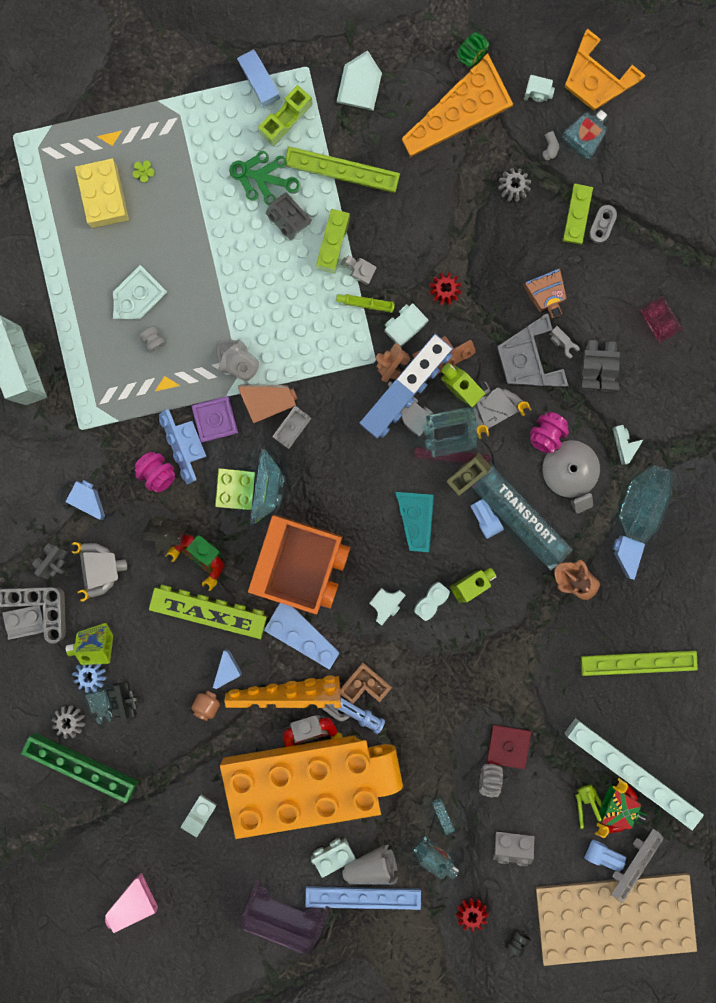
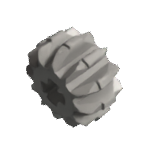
[498,168,531,202]
[52,705,85,739]
[479,764,503,798]

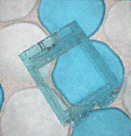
[423,407,477,458]

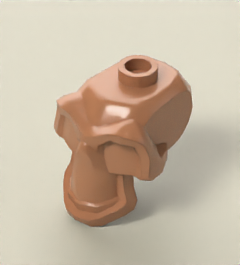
[554,559,600,600]

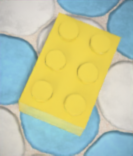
[75,158,129,228]

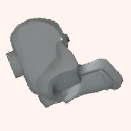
[217,339,259,381]

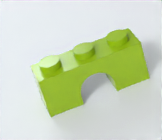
[258,84,313,147]
[316,209,350,274]

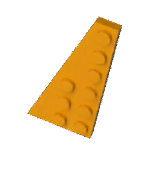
[402,53,513,157]
[224,675,341,708]

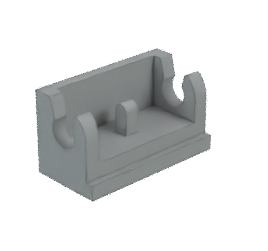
[272,406,312,449]

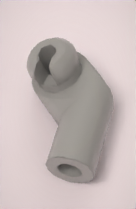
[543,131,559,161]

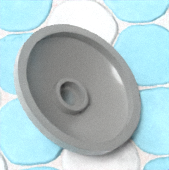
[542,440,600,498]

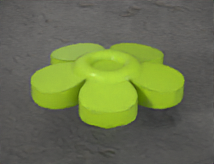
[133,160,155,183]

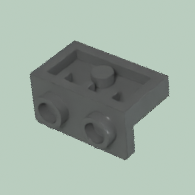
[266,192,312,241]

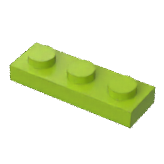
[563,184,593,245]

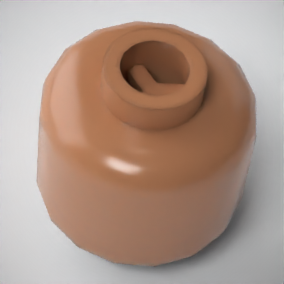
[191,691,220,721]

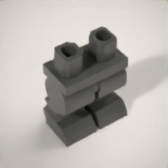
[579,340,620,393]

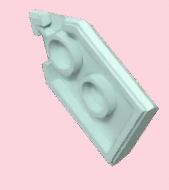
[336,51,382,111]
[113,265,167,319]

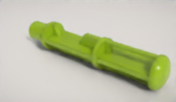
[336,294,395,313]

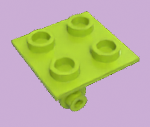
[215,468,255,510]

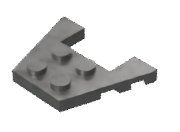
[497,314,568,387]

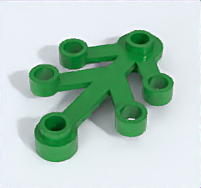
[229,151,301,206]

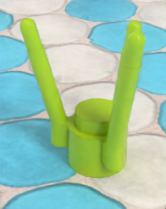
[575,785,602,829]

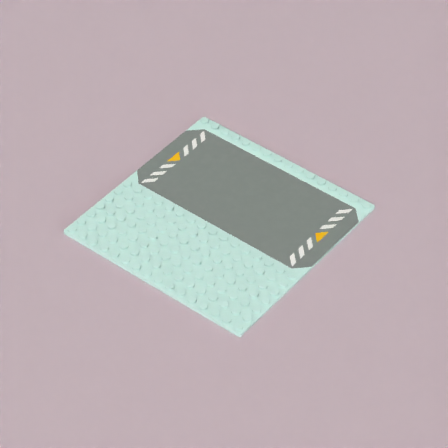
[13,67,376,430]

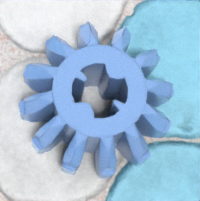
[73,664,106,693]

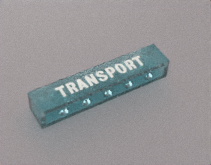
[471,466,573,570]

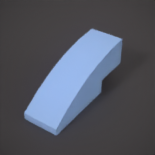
[237,49,280,107]

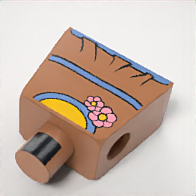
[523,269,566,319]

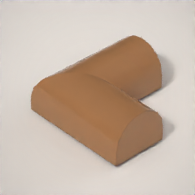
[340,662,392,704]

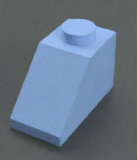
[66,480,105,520]
[613,536,645,580]

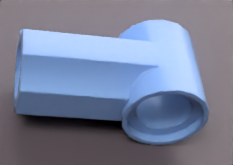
[470,498,504,539]
[584,840,626,872]

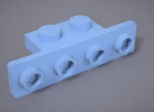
[159,409,206,485]

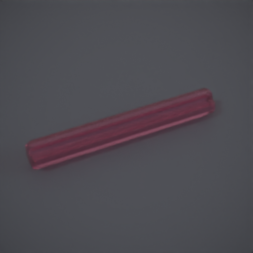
[414,447,490,463]

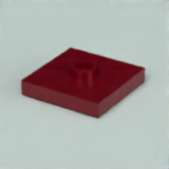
[487,724,531,769]

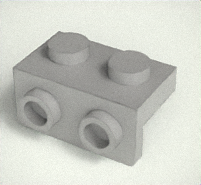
[493,832,535,866]

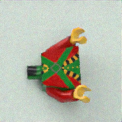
[165,535,224,591]
[595,778,646,838]

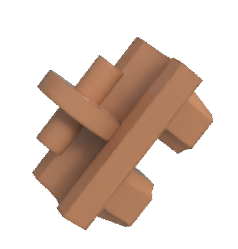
[376,343,410,382]

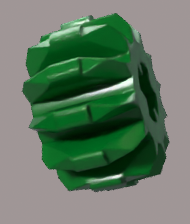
[457,32,489,67]

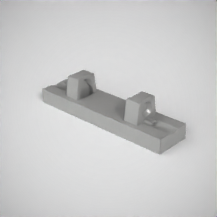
[611,829,664,904]

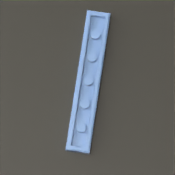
[306,886,421,910]

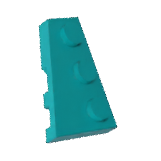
[395,492,434,552]

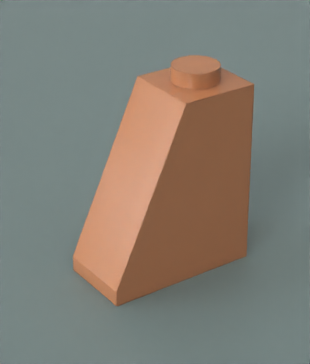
[238,384,298,423]

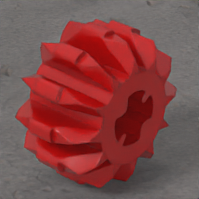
[429,273,462,305]
[455,897,489,932]

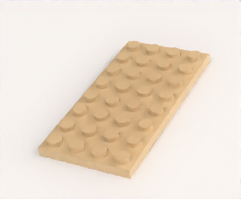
[535,873,697,966]

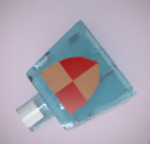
[561,110,608,160]
[413,836,459,879]

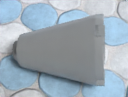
[342,845,398,885]

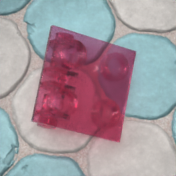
[640,296,683,343]

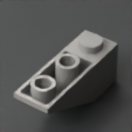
[388,382,434,437]

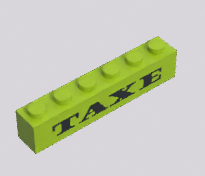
[149,584,268,639]

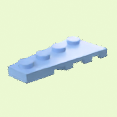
[264,603,340,669]

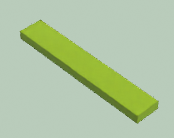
[285,146,400,193]
[580,650,698,676]

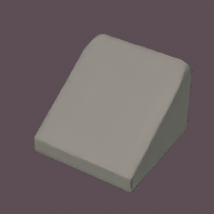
[571,493,593,514]

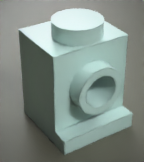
[524,75,555,102]

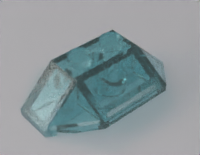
[249,448,285,525]
[619,465,673,544]

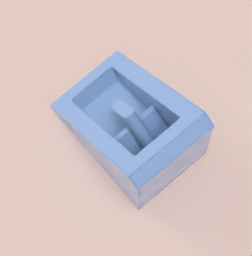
[213,649,242,689]

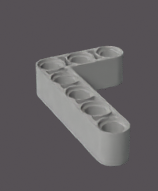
[0,587,66,644]

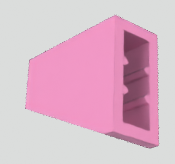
[105,873,158,933]

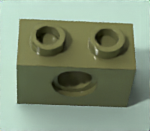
[447,453,491,496]

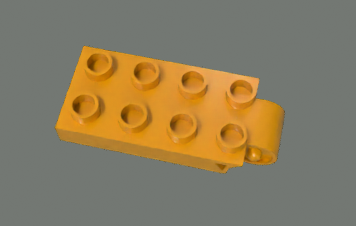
[220,735,403,839]

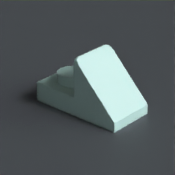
[612,425,643,465]
[180,794,217,837]

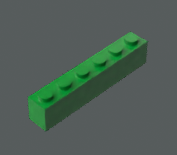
[21,733,138,803]

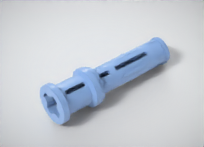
[329,698,385,735]

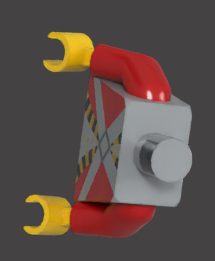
[283,715,342,747]

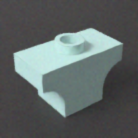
[370,588,405,625]

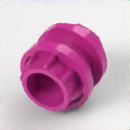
[530,412,569,454]
[135,452,175,492]

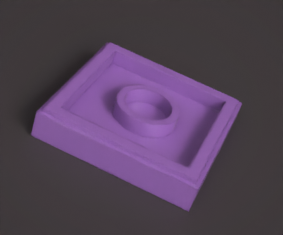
[192,396,238,443]

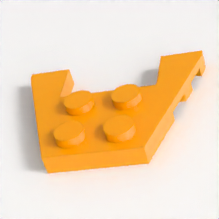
[565,29,646,111]

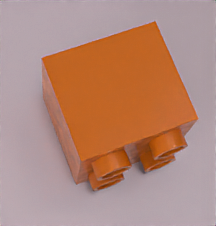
[248,515,351,615]

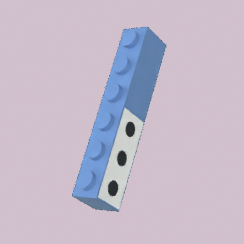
[359,334,453,439]

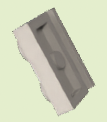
[2,605,44,640]

